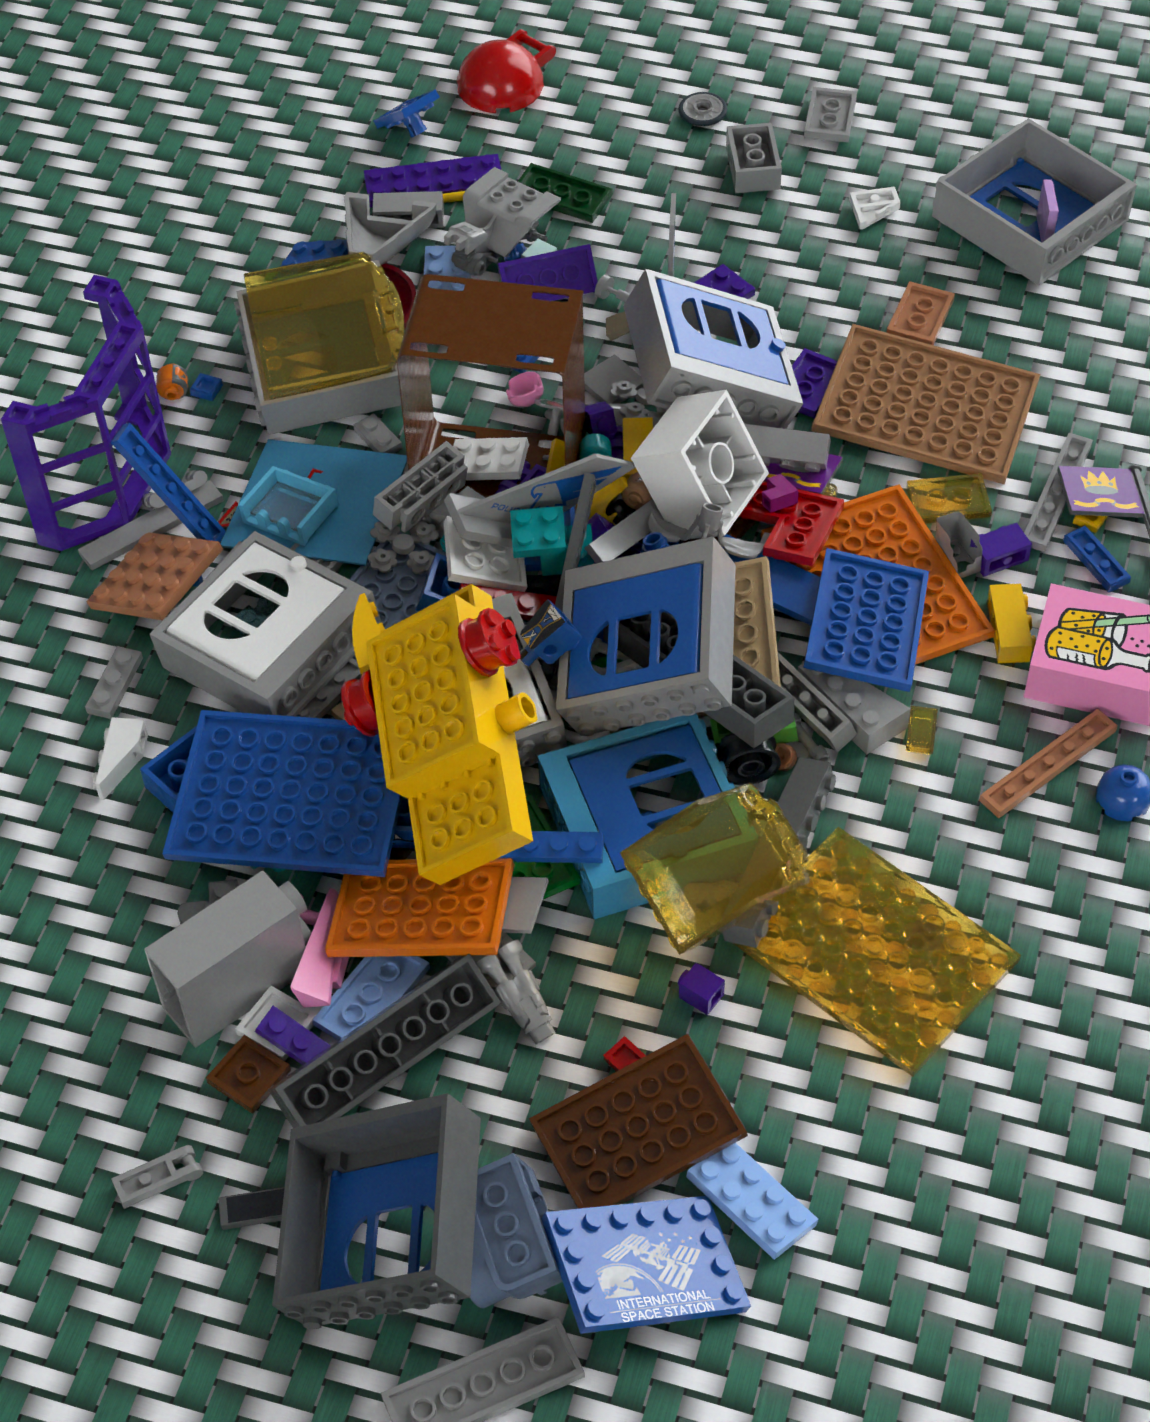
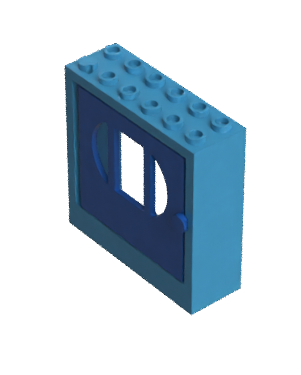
[538,713,758,919]

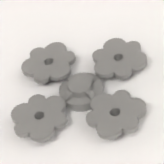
[610,381,668,418]
[368,521,439,574]

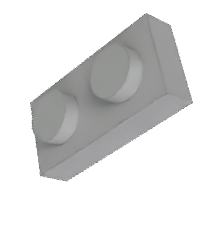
[353,413,402,454]

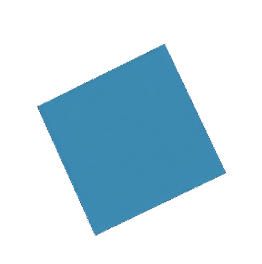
[221,439,407,566]

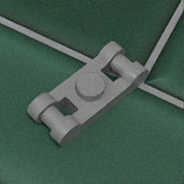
[142,470,207,508]

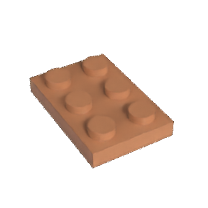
[887,281,955,345]

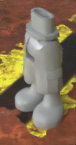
[476,939,556,1044]

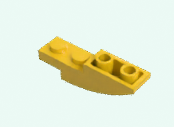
[352,593,385,676]

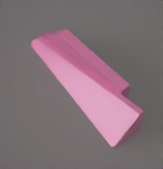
[290,888,349,1008]

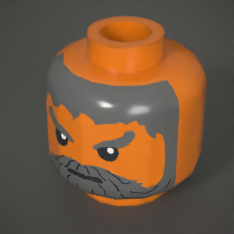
[156,364,188,400]

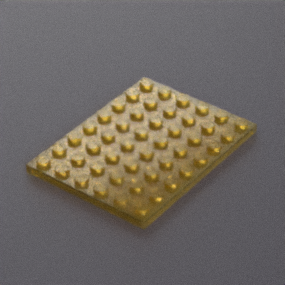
[733,827,1021,1077]

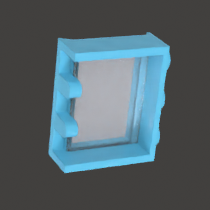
[238,466,339,546]

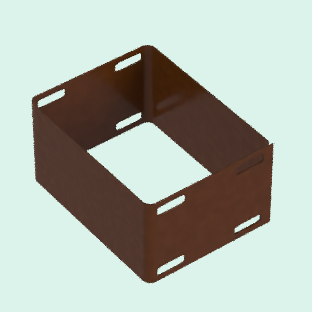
[397,274,586,498]

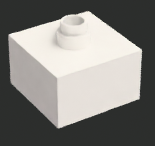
[631,390,769,539]

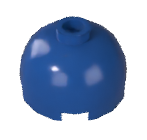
[1096,764,1150,821]

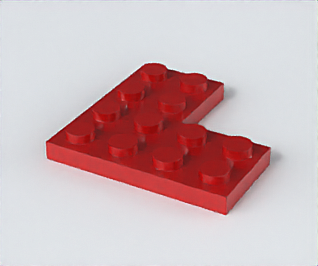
[738,482,844,567]

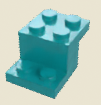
[510,506,594,576]

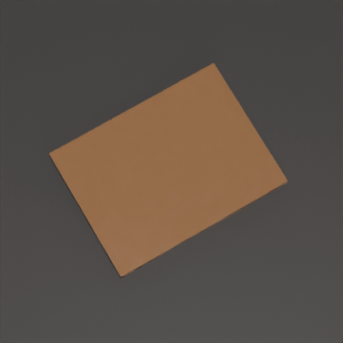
[811,324,1041,485]

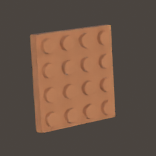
[86,532,223,621]

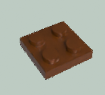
[206,1034,291,1114]

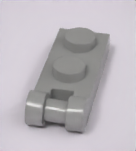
[111,1145,203,1209]

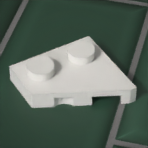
[849,187,900,230]

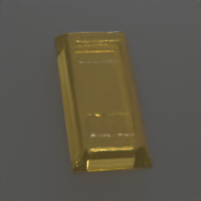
[906,706,938,755]

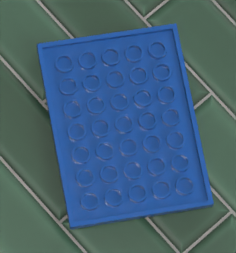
[162,710,403,877]

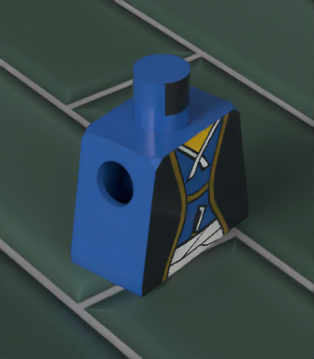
[520,599,583,667]

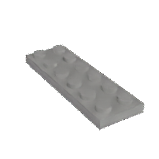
[381,1316,585,1422]

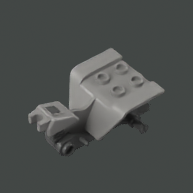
[444,167,561,276]

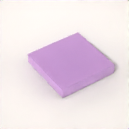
[1036,180,1059,242]

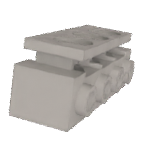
[373,441,468,533]

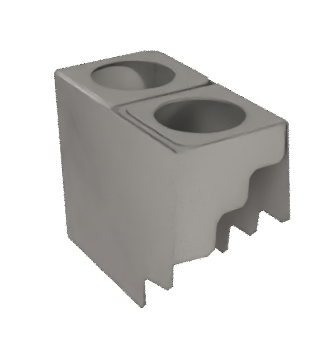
[935,512,982,578]

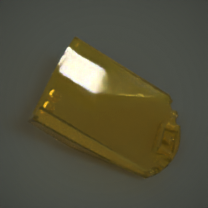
[244,252,404,400]

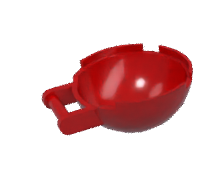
[457,29,556,113]

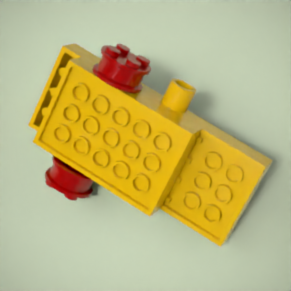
[341,584,538,885]

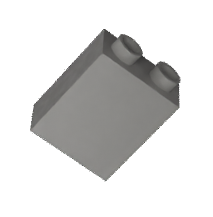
[144,870,311,1048]

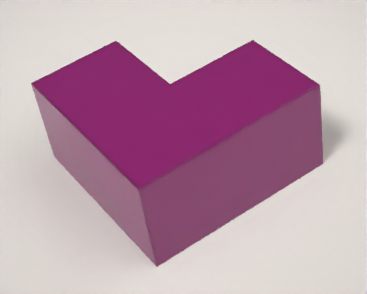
[762,474,798,513]

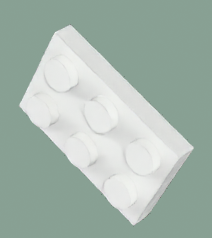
[453,437,529,480]

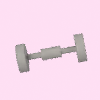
[595,274,630,302]

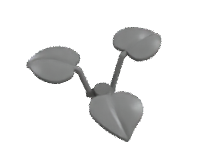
[647,503,765,559]

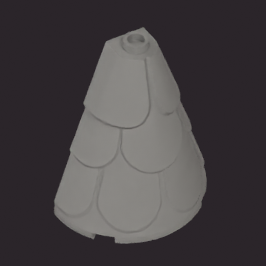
[344,192,437,266]

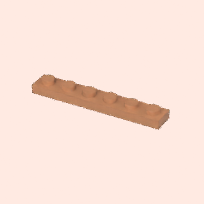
[979,709,1118,818]

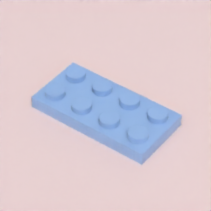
[313,956,430,1041]
[686,1143,818,1260]

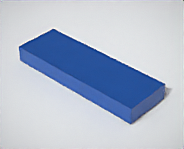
[1063,526,1131,593]

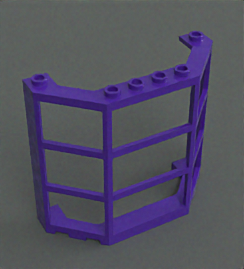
[1,275,171,551]

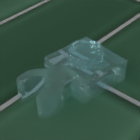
[232,597,277,636]

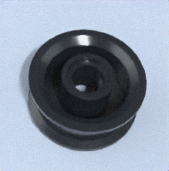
[717,734,781,786]

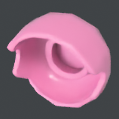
[506,372,544,407]

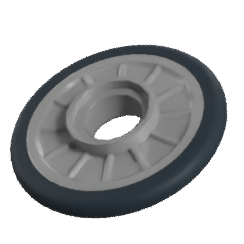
[679,92,727,126]

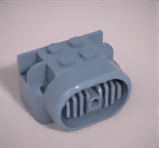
[470,1153,563,1308]

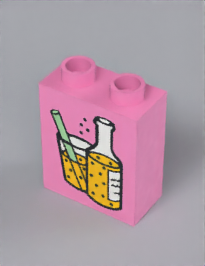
[1024,583,1150,726]

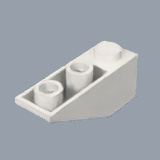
[93,717,148,800]

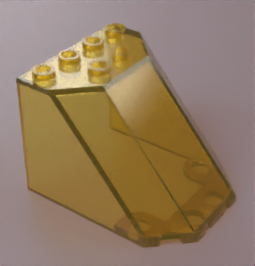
[620,783,810,955]

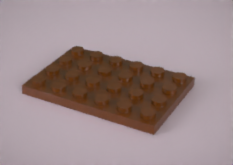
[529,1034,748,1209]

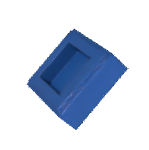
[190,373,223,401]

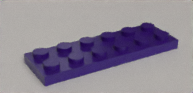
[364,154,501,208]

